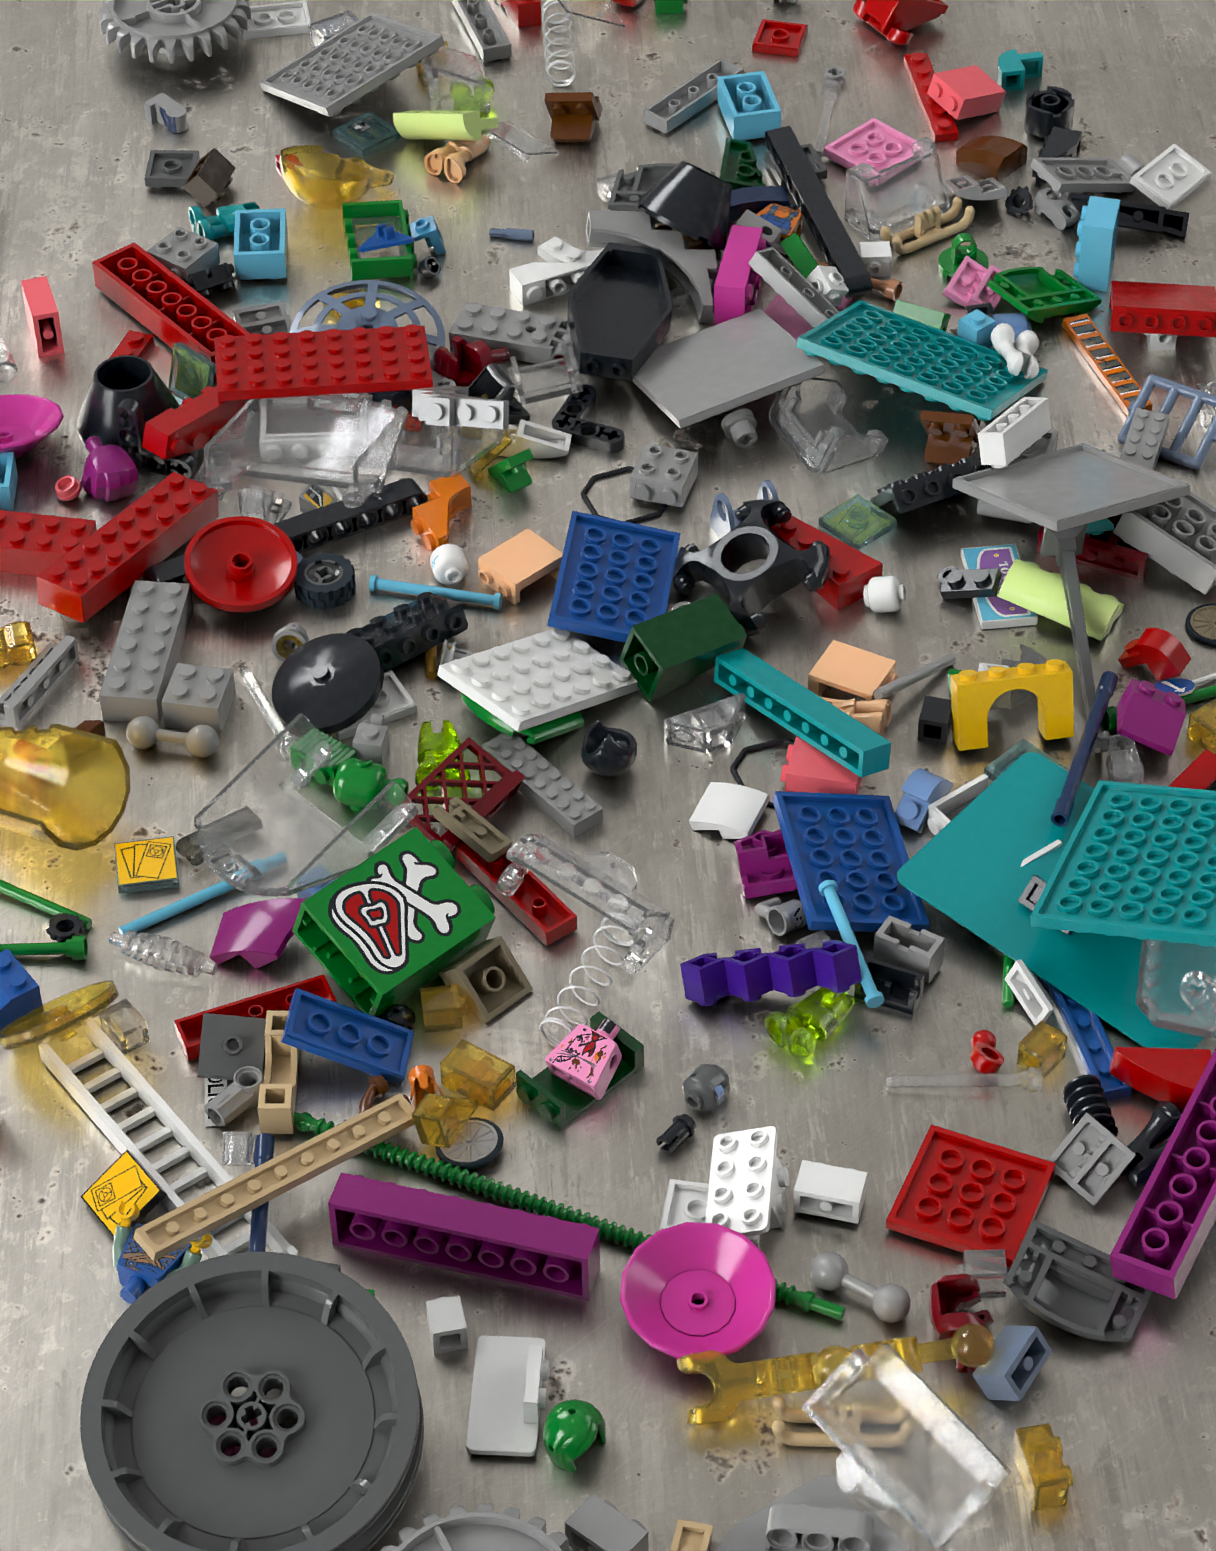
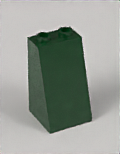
[619,593,747,703]

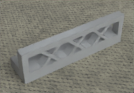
[0,634,79,730]

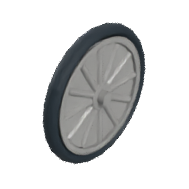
[435,1117,504,1169]

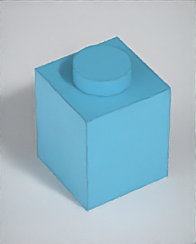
[958,309,996,348]

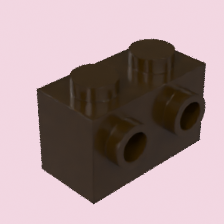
[183,148,236,207]

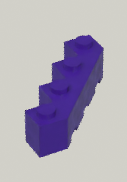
[680,940,862,1006]

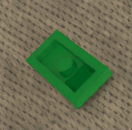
[488,448,534,492]

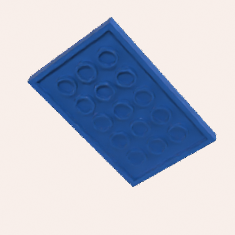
[547,510,681,643]
[773,791,930,932]

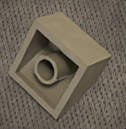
[439,936,533,1023]

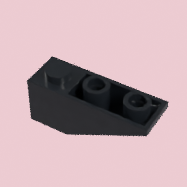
[1032,126,1082,188]

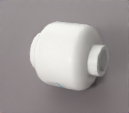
[430,544,469,585]
[863,575,906,613]

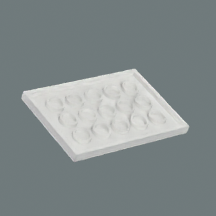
[437,628,639,732]

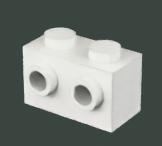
[793,1160,867,1224]

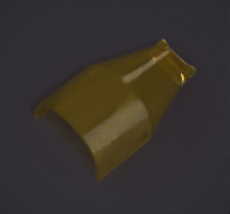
[0,724,130,851]

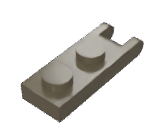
[433,797,513,863]

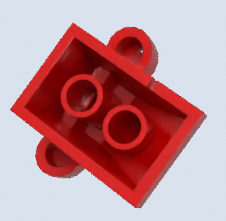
[853,0,948,46]

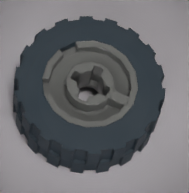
[294,552,356,610]

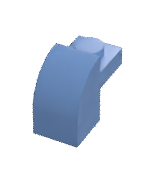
[895,768,953,833]

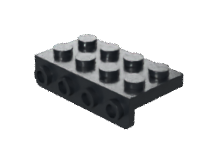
[870,455,991,513]
[346,592,468,672]

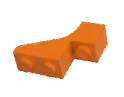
[411,471,472,551]

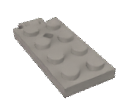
[1030,153,1145,194]

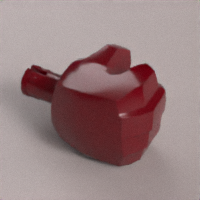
[433,336,510,387]
[929,1274,994,1373]

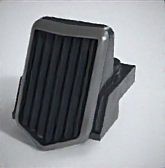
[460,364,531,434]

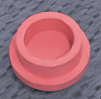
[55,475,82,501]

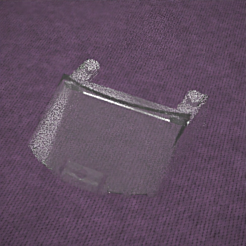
[203,393,408,508]
[194,713,419,897]

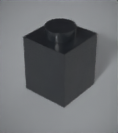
[917,696,952,745]

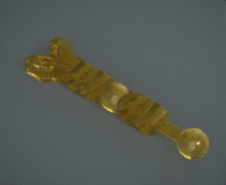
[677,1323,995,1426]

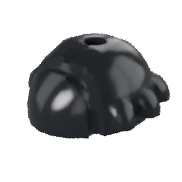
[1005,186,1033,217]
[46,913,85,942]
[377,1004,416,1030]

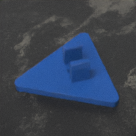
[359,223,414,252]

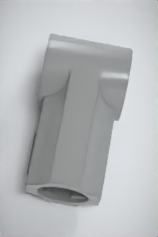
[204,1066,263,1127]

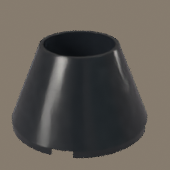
[635,160,732,251]
[77,355,180,451]

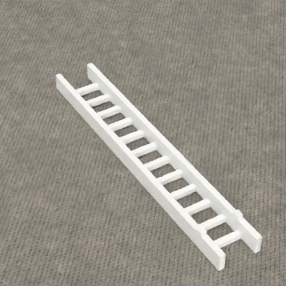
[38,1017,299,1258]

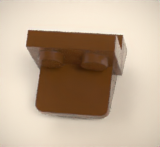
[544,92,603,143]
[920,410,986,466]

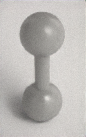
[126,716,219,758]
[810,1252,911,1322]

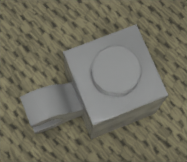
[352,714,390,767]

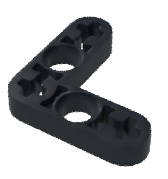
[551,384,625,453]
[115,399,197,478]

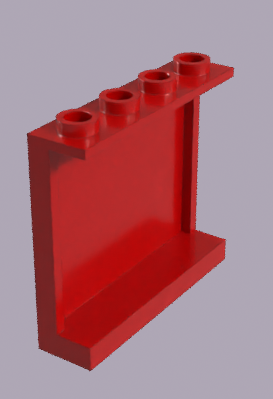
[1109,280,1216,337]

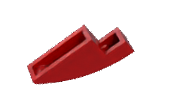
[1109,1047,1212,1110]

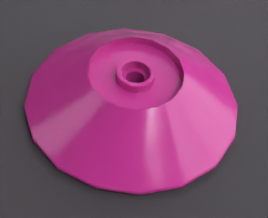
[0,394,64,458]
[620,1222,776,1361]

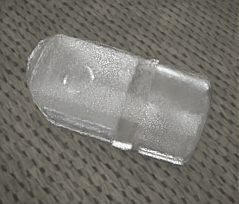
[0,337,18,383]

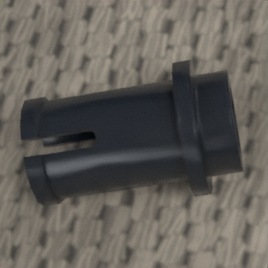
[656,1114,696,1154]

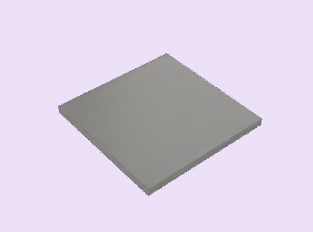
[632,308,826,429]
[953,443,1190,532]

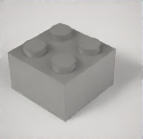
[162,663,236,734]

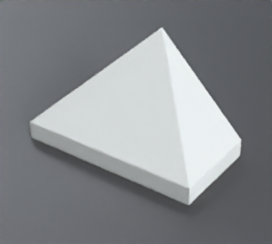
[1005,959,1054,1029]

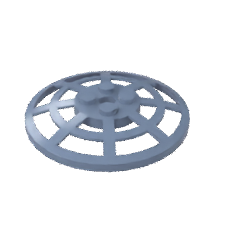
[290,280,445,404]

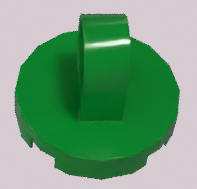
[938,233,989,279]

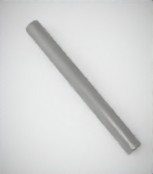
[873,653,956,699]

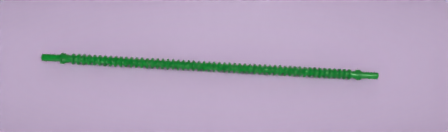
[294,1111,846,1320]

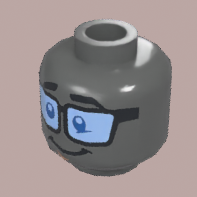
[682,1064,730,1112]

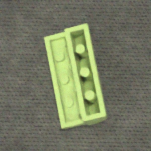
[393,110,498,140]
[998,559,1124,641]

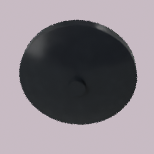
[271,633,384,734]

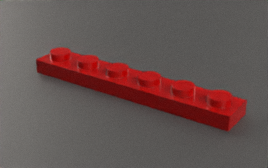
[903,52,959,143]

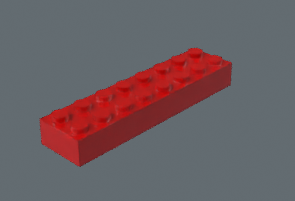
[456,842,577,946]
[174,974,337,1061]

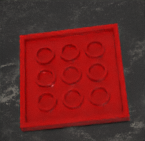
[886,1124,1056,1268]

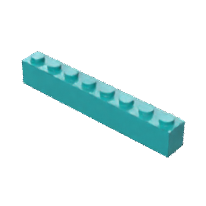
[714,648,891,778]

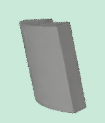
[944,174,1007,200]
[233,301,292,335]
[1047,1113,1136,1206]

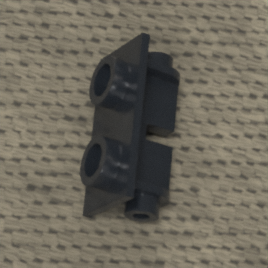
[184,262,240,297]

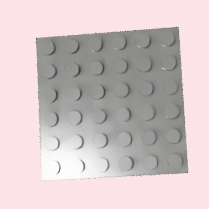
[259,12,445,117]

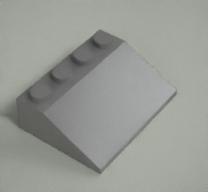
[1113,473,1216,595]

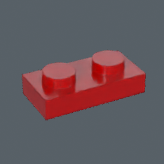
[110,330,154,358]

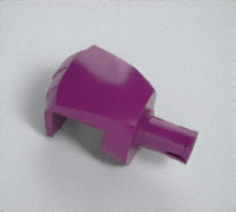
[81,436,139,502]

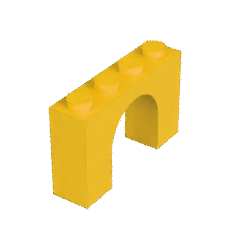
[950,659,1074,751]

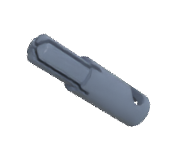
[489,228,534,241]

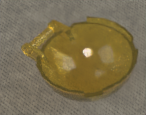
[279,145,394,210]

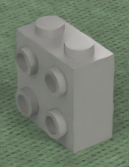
[146,227,220,281]
[630,443,698,508]

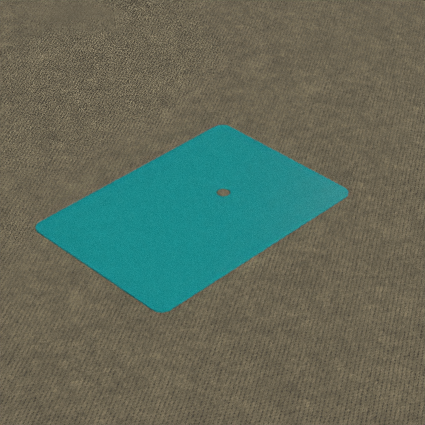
[897,752,1216,1049]

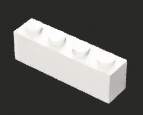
[978,397,1052,469]

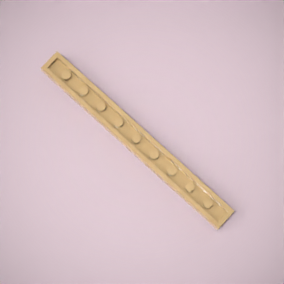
[134,1093,420,1261]

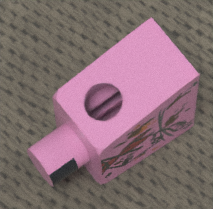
[545,1019,622,1101]

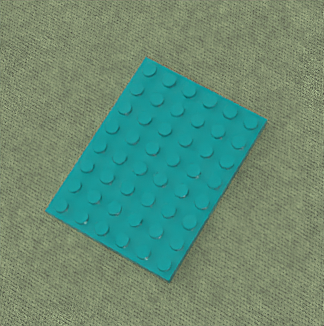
[796,300,1048,421]
[1030,780,1216,947]

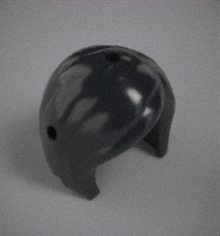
[581,719,637,777]

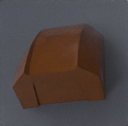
[956,136,1028,183]

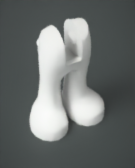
[991,323,1039,379]

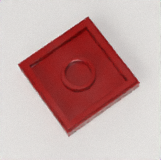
[752,19,808,57]

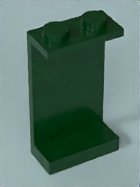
[516,1012,644,1129]

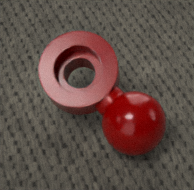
[970,1030,1004,1074]

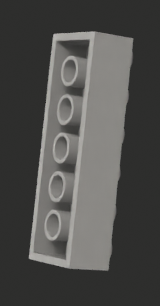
[99,580,193,725]

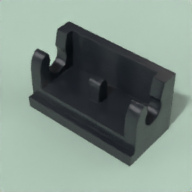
[853,956,924,1019]

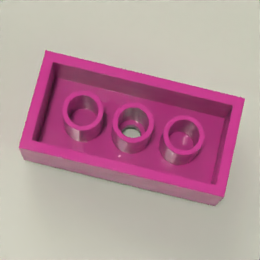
[714,225,766,326]

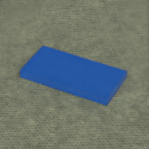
[281,988,415,1085]

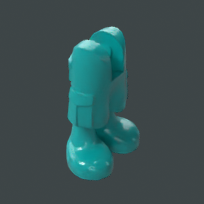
[188,202,260,241]

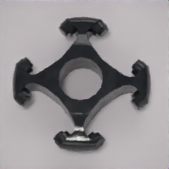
[673,499,830,636]

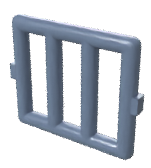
[1117,374,1216,470]

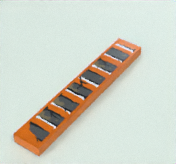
[1062,313,1153,417]

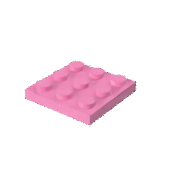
[823,118,927,185]

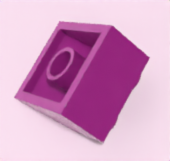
[1116,678,1186,756]

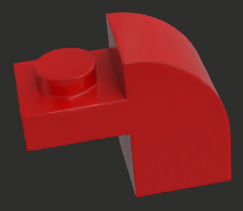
[1118,628,1191,681]

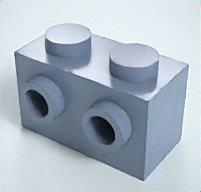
[972,1325,1052,1401]

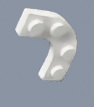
[537,236,604,264]

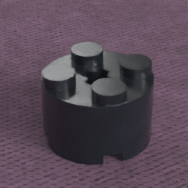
[1024,86,1075,138]

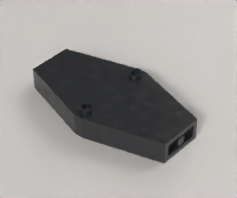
[567,242,673,381]

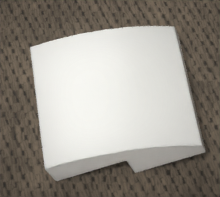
[689,782,770,839]

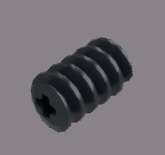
[1062,1074,1118,1137]

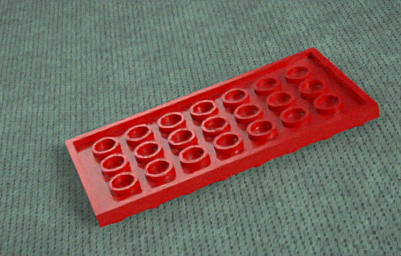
[214,324,433,401]

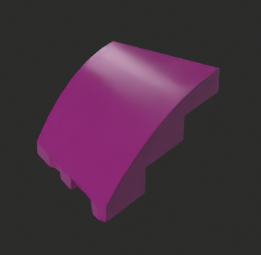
[734,829,798,899]
[209,898,306,969]

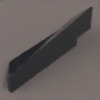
[1068,192,1189,238]

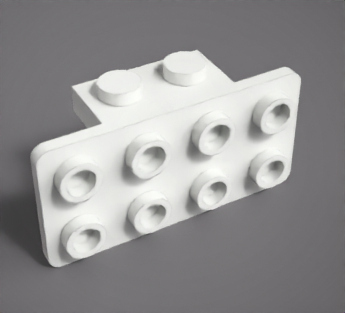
[705,1126,790,1236]
[466,1336,550,1457]

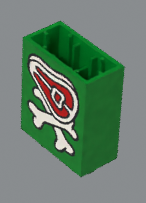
[292,827,496,1017]

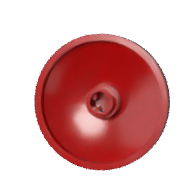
[184,516,297,612]

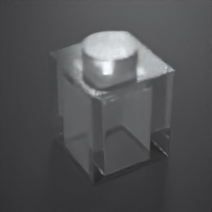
[99,998,150,1055]
[957,1249,1007,1298]

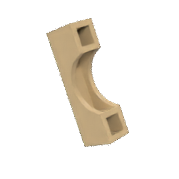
[258,1010,300,1134]

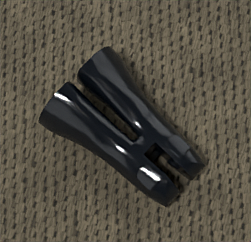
[1120,1100,1181,1188]

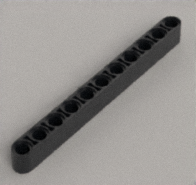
[765,126,872,298]
[142,478,428,591]

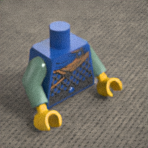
[113,1200,213,1304]

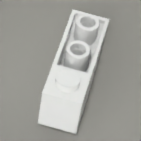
[509,262,591,306]

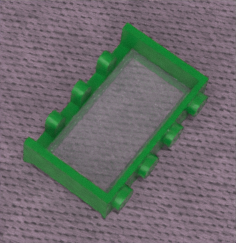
[342,200,417,281]

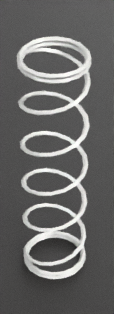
[541,0,576,87]
[539,915,638,1047]

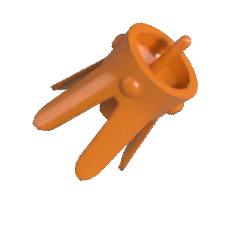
[408,1065,443,1112]

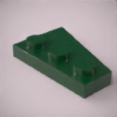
[719,137,766,190]

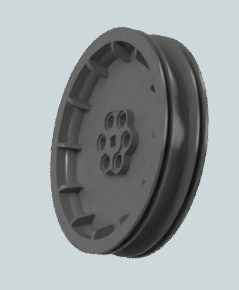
[80,1252,424,1551]

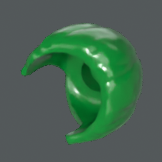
[543,1399,606,1473]

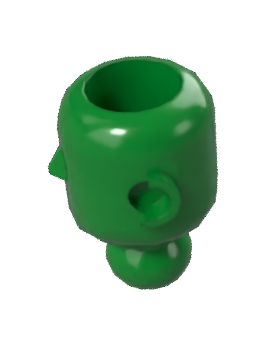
[333,758,409,811]

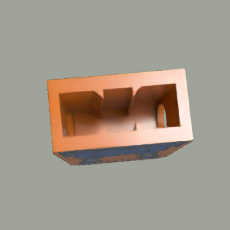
[756,204,803,245]

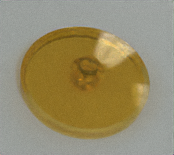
[0,980,119,1050]

